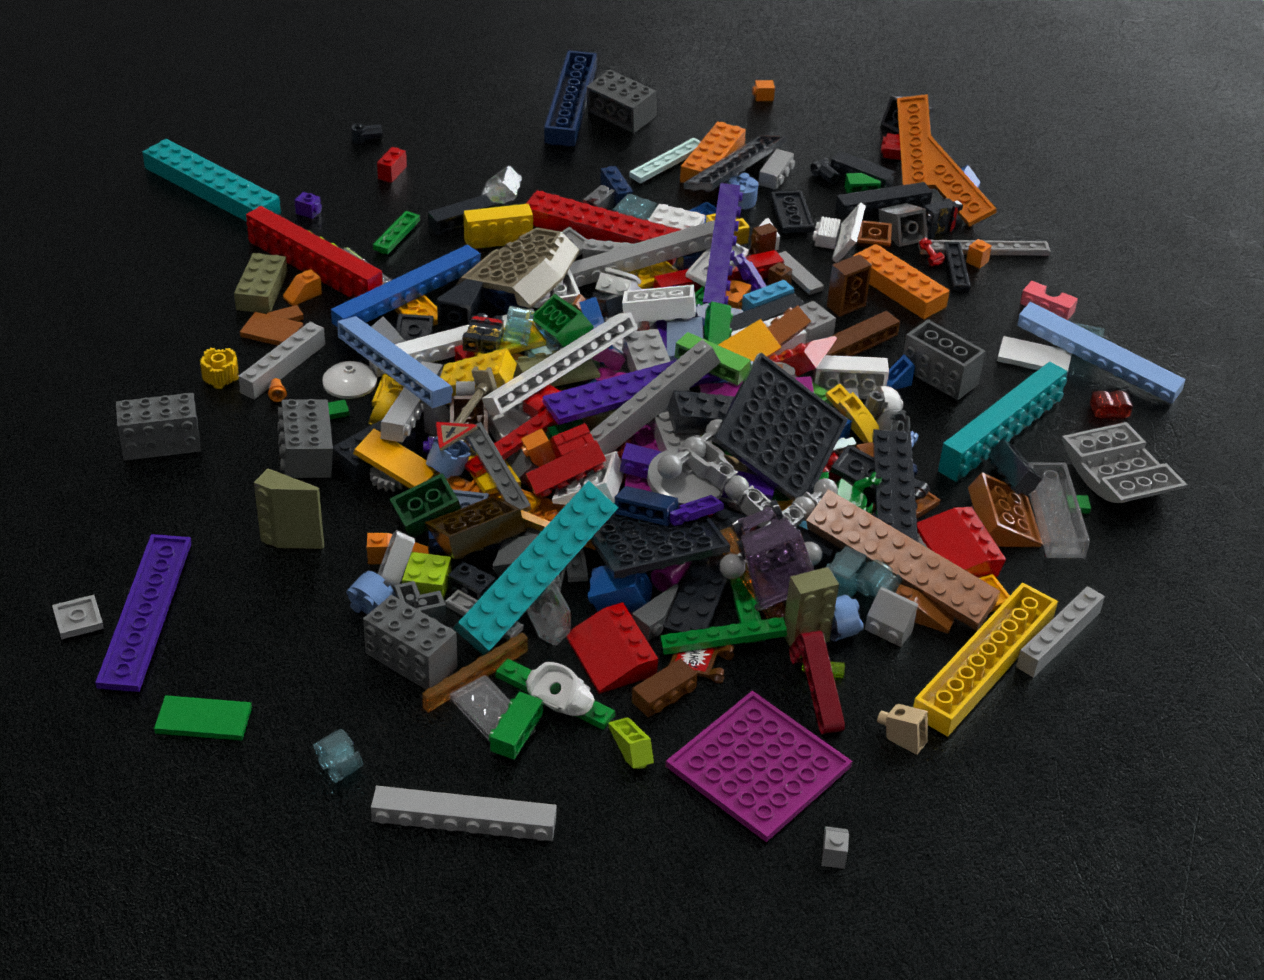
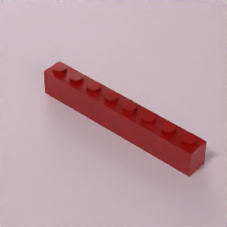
[653,250,784,293]

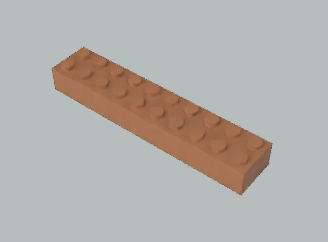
[806,489,1000,631]

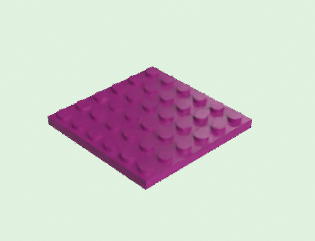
[666,691,852,842]

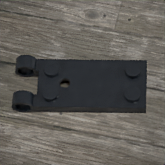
[830,445,930,509]

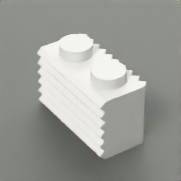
[813,216,841,249]

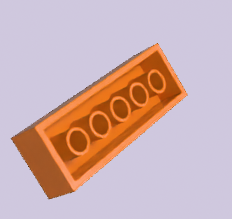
[680,122,746,183]
[853,244,950,319]

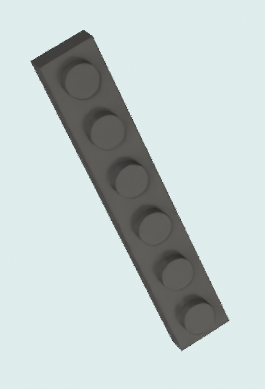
[466,422,531,512]

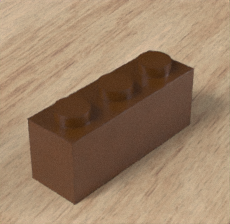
[632,659,698,717]

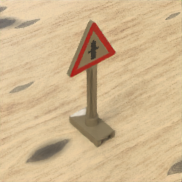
[436,366,497,451]

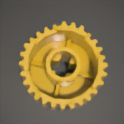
[200,348,239,389]

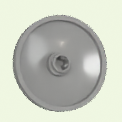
[647,448,724,505]

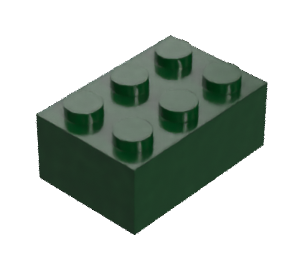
[390,473,461,538]

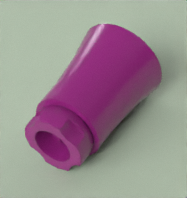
[651,561,692,592]

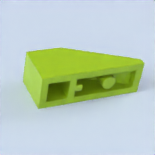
[608,717,654,769]

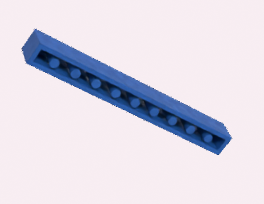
[331,245,481,327]

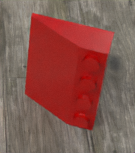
[769,336,837,376]
[526,440,607,498]
[917,507,1006,578]
[566,602,658,694]

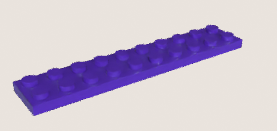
[542,360,721,425]
[96,534,192,692]

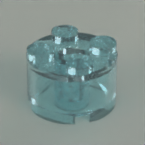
[503,306,535,346]
[855,559,903,598]
[313,729,363,783]

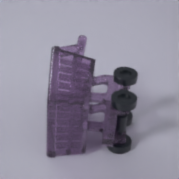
[729,500,814,611]

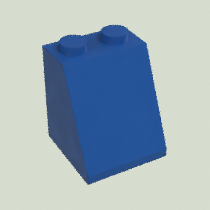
[588,565,652,613]

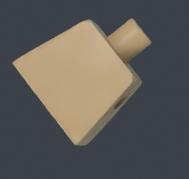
[877,704,928,755]

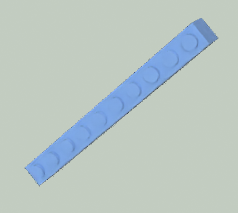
[1017,302,1186,404]

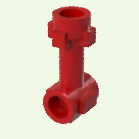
[919,238,945,267]

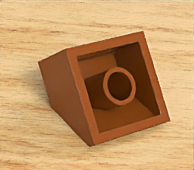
[856,221,892,249]

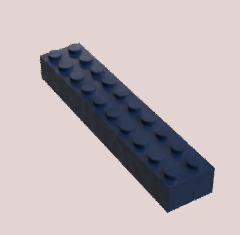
[544,50,597,147]

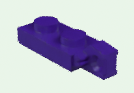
[733,253,766,292]
[670,495,724,526]

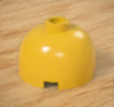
[369,390,397,425]

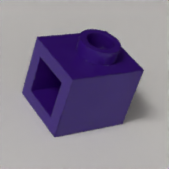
[295,192,322,219]

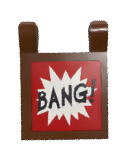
[669,645,734,684]

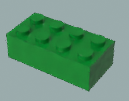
[530,294,594,348]

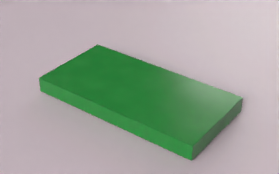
[154,695,252,741]

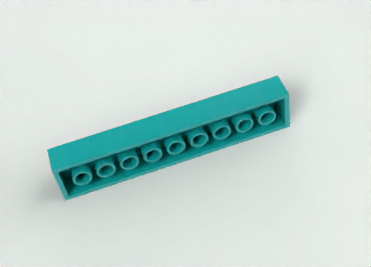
[142,139,281,222]
[938,361,1068,482]
[453,481,618,656]

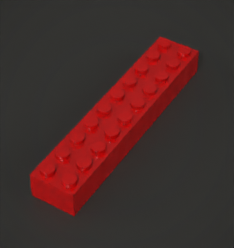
[526,190,680,265]
[246,206,383,299]

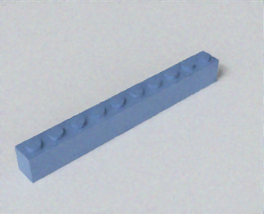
[337,316,453,408]

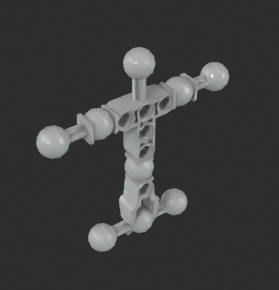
[657,419,838,579]

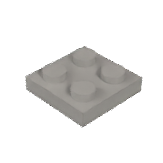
[52,595,104,639]

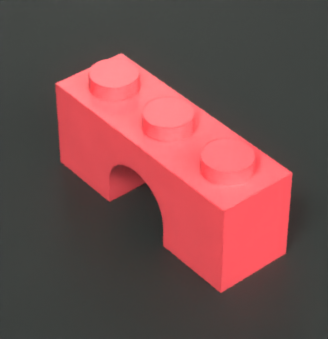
[1020,281,1078,320]

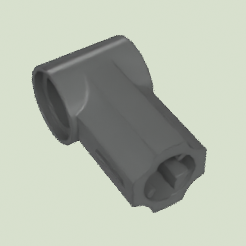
[865,391,885,422]

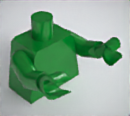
[836,472,882,514]

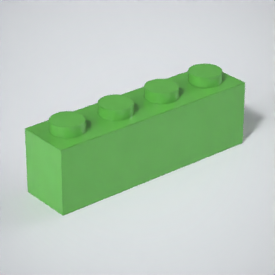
[675,332,751,386]

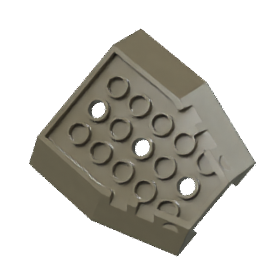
[456,228,580,308]

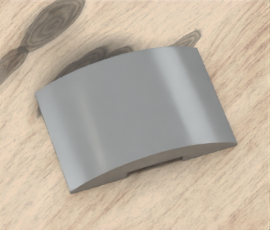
[1062,422,1187,503]

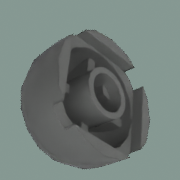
[877,409,910,432]

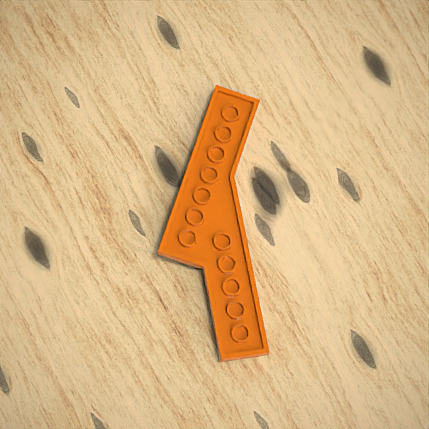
[897,94,997,227]

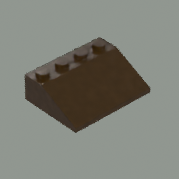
[425,495,525,559]

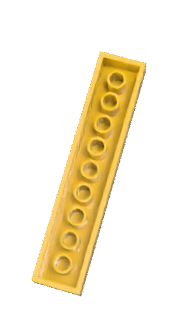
[913,582,1058,736]

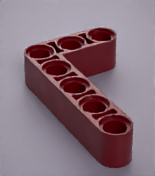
[789,630,845,734]

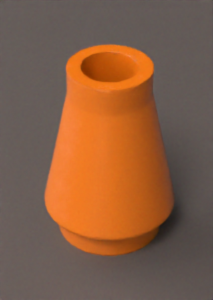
[268,378,287,402]

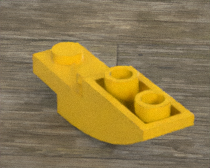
[825,384,879,443]

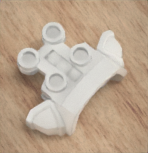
[526,662,595,716]

